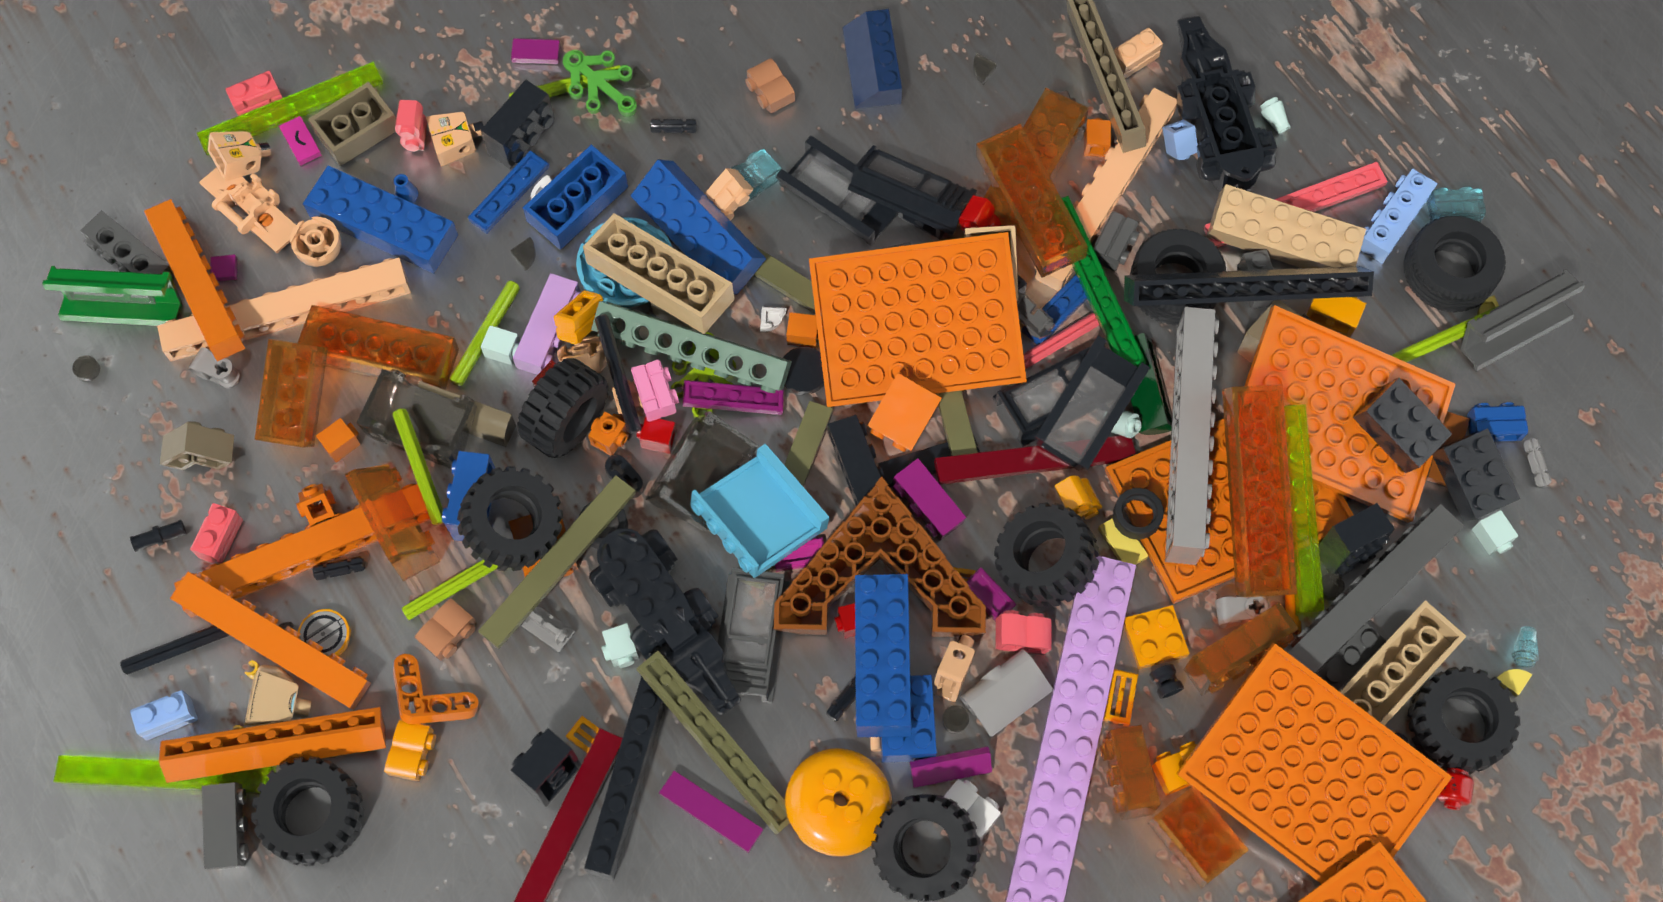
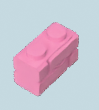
[631,360,679,422]

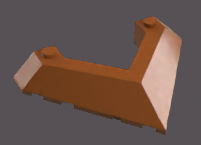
[774,477,986,637]

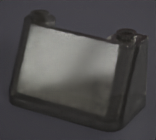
[356,369,477,469]
[645,411,759,531]

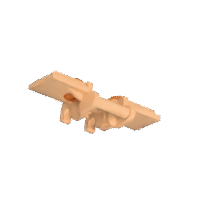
[199,167,296,253]

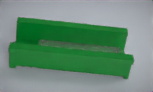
[42,266,182,326]

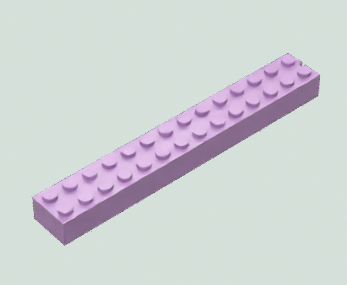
[1005,556,1136,902]

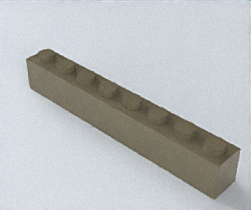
[1066,0,1146,153]

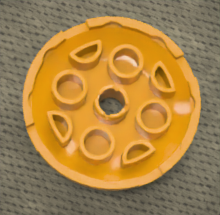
[785,748,892,857]

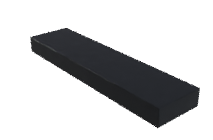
[878,434,981,488]

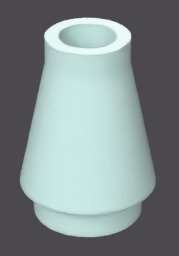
[1260,97,1291,134]

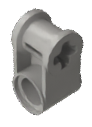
[188,347,241,388]
[1215,595,1269,628]

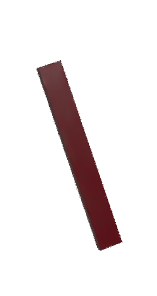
[934,435,1136,485]
[514,728,623,902]

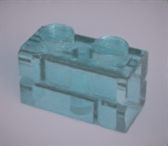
[1427,186,1486,222]

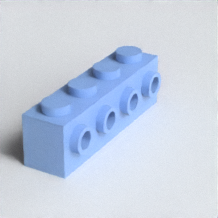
[1360,169,1438,264]

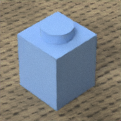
[1162,120,1198,160]

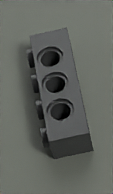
[80,210,175,279]

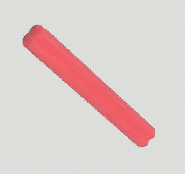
[1023,313,1099,369]

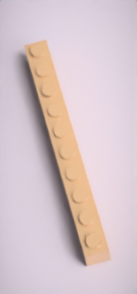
[1034,88,1177,292]
[157,258,411,362]

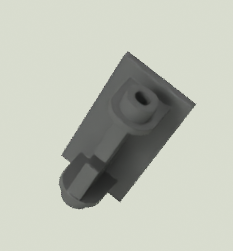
[1017,292,1055,339]

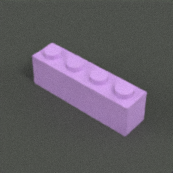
[513,273,581,377]

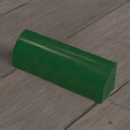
[1131,333,1172,435]

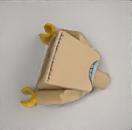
[233,660,312,730]

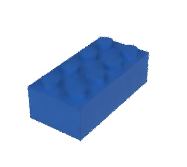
[522,145,628,250]

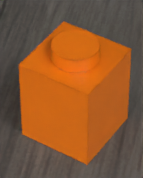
[1084,118,1111,157]
[786,312,819,348]
[316,418,361,463]

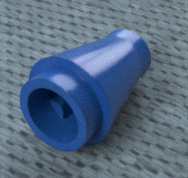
[394,174,419,203]

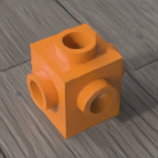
[588,412,629,456]
[296,483,336,525]

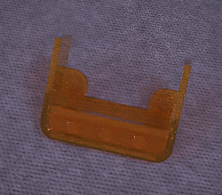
[345,464,440,581]

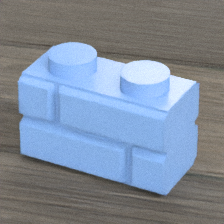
[130,690,198,741]

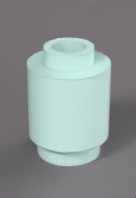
[1103,410,1141,438]

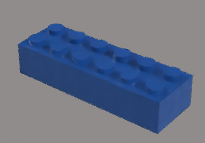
[630,159,766,295]
[303,165,458,274]
[855,574,912,737]

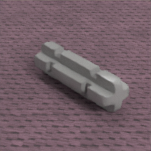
[1523,438,1552,487]

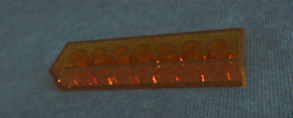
[1222,384,1297,598]

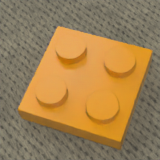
[1123,605,1190,670]

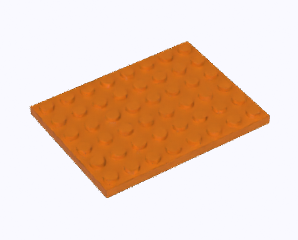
[809,232,1027,407]
[1225,305,1456,523]
[1104,414,1353,604]
[1176,643,1452,884]

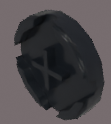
[783,347,824,395]

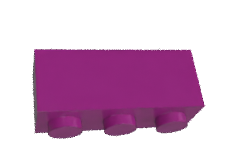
[892,458,966,541]

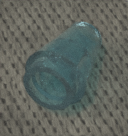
[1512,627,1539,668]

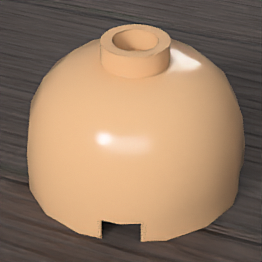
[290,216,341,267]
[557,336,607,374]

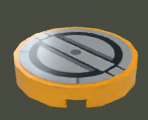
[298,609,351,657]

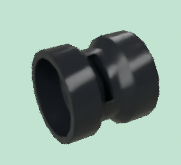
[1149,664,1184,699]

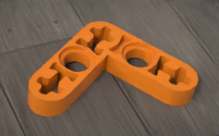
[393,654,479,724]

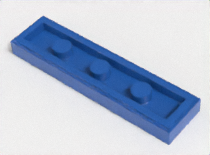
[468,150,549,234]
[1021,275,1087,345]

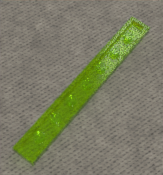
[197,62,384,155]
[1278,404,1324,613]
[53,755,274,794]

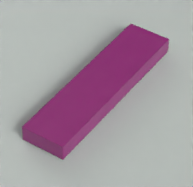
[682,380,784,415]
[659,771,764,854]

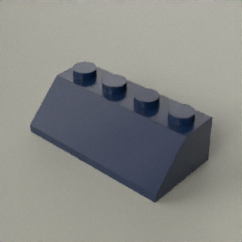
[843,9,902,109]

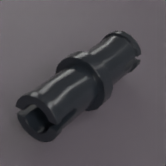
[130,519,187,552]

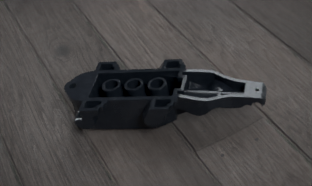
[1176,16,1277,191]
[589,528,741,715]

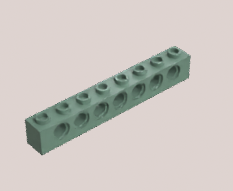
[591,301,792,393]

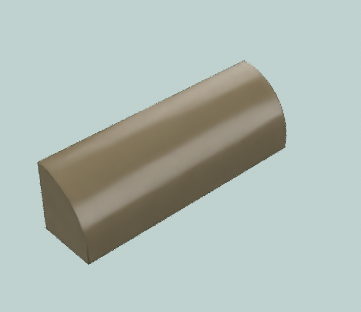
[413,381,516,447]

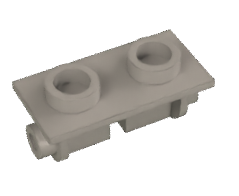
[520,606,575,652]

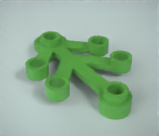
[563,50,637,117]

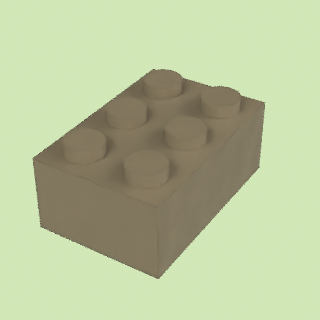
[308,82,396,166]

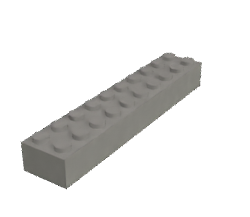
[1165,307,1219,565]

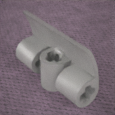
[960,649,1053,737]

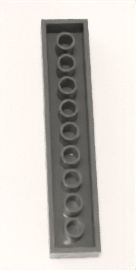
[1283,504,1464,673]

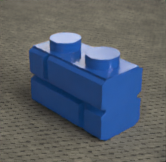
[1467,402,1528,442]

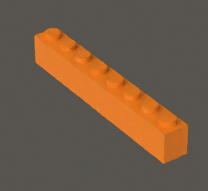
[144,199,245,362]
[170,572,372,710]
[159,707,386,783]

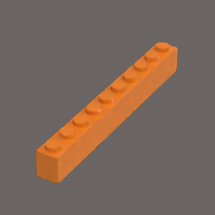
[174,484,430,618]

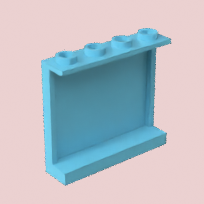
[690,443,829,578]

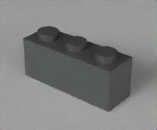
[202,782,249,870]

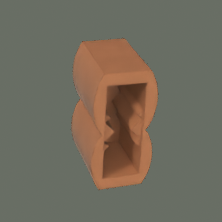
[745,58,795,113]
[415,598,477,661]

